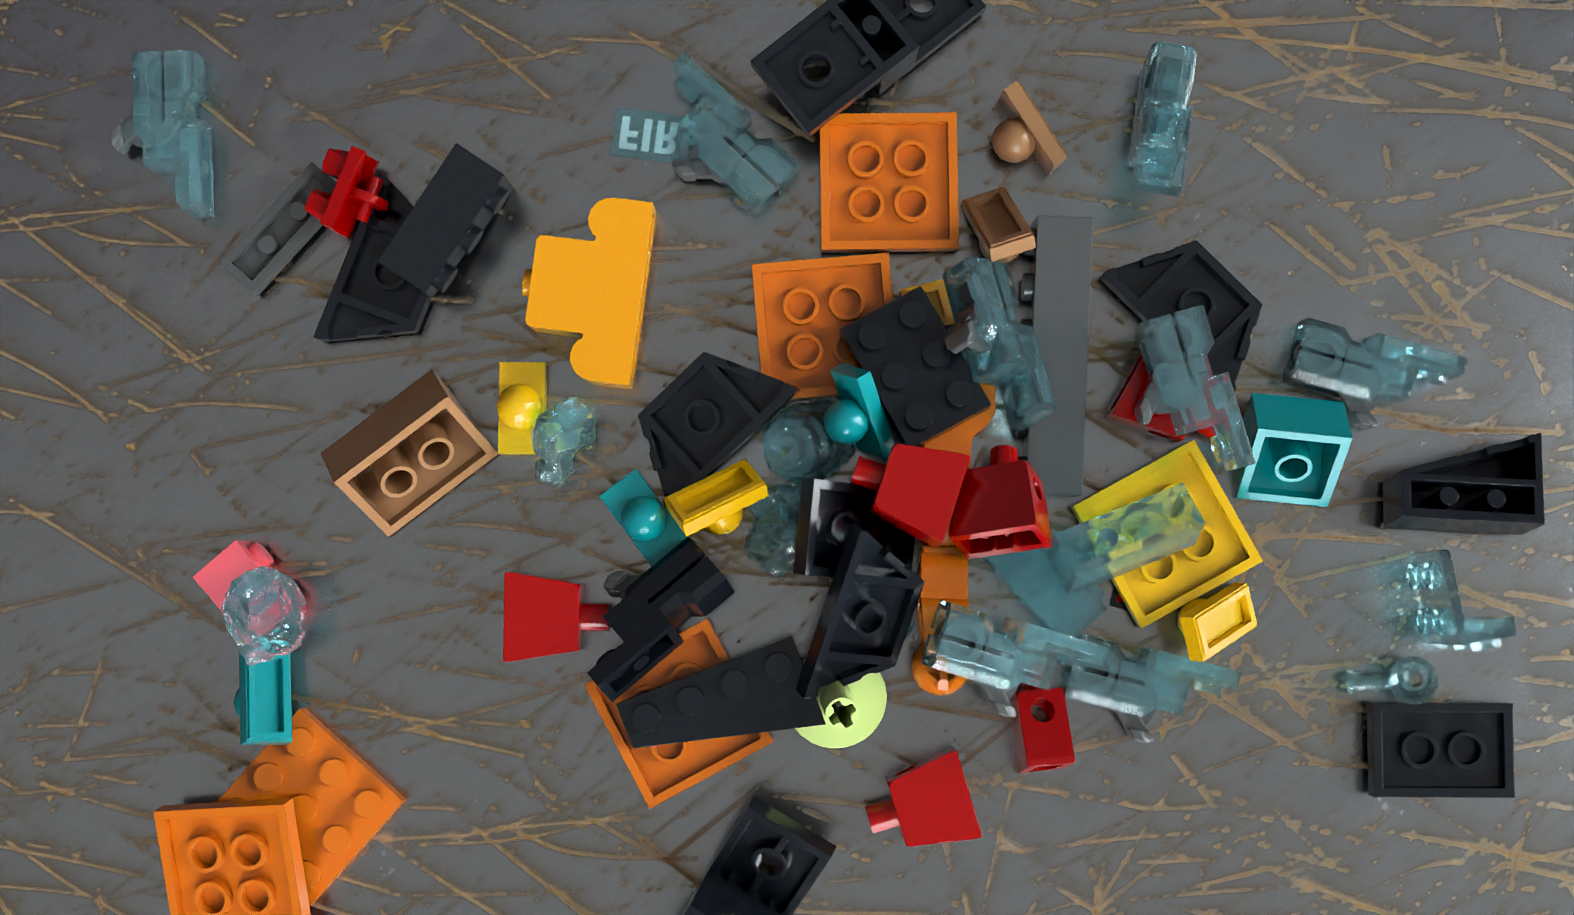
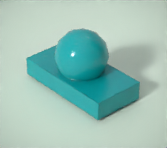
[823,362,895,459]
[599,469,687,567]
[233,648,292,745]

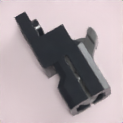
[587,537,735,702]

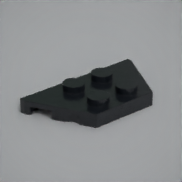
[313,174,432,342]
[1099,240,1263,401]
[638,352,800,509]
[796,524,925,699]

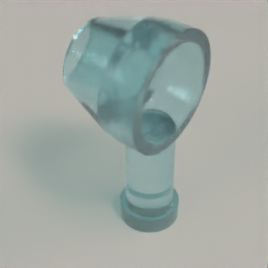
[1345,656,1439,704]

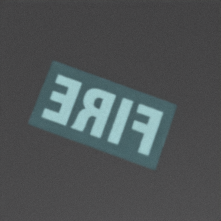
[609,107,710,163]

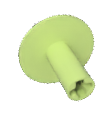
[795,656,887,748]

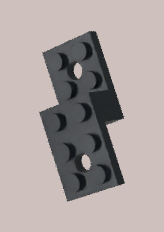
[750,0,986,137]
[682,796,836,915]

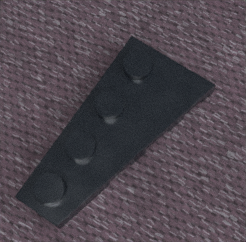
[616,636,826,748]

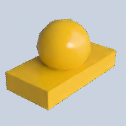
[496,362,547,455]
[664,459,769,537]
[1178,582,1257,662]

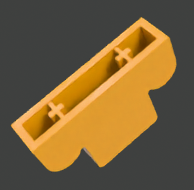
[522,198,656,390]

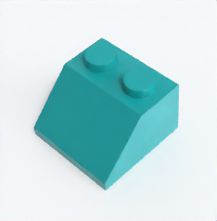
[1235,393,1353,507]

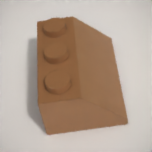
[320,369,498,537]

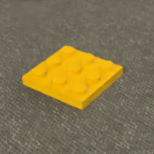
[1071,440,1263,628]

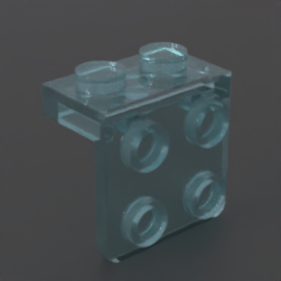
[1406,549,1517,651]

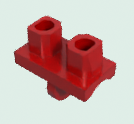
[305,146,390,238]

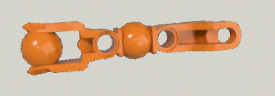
[911,368,995,696]

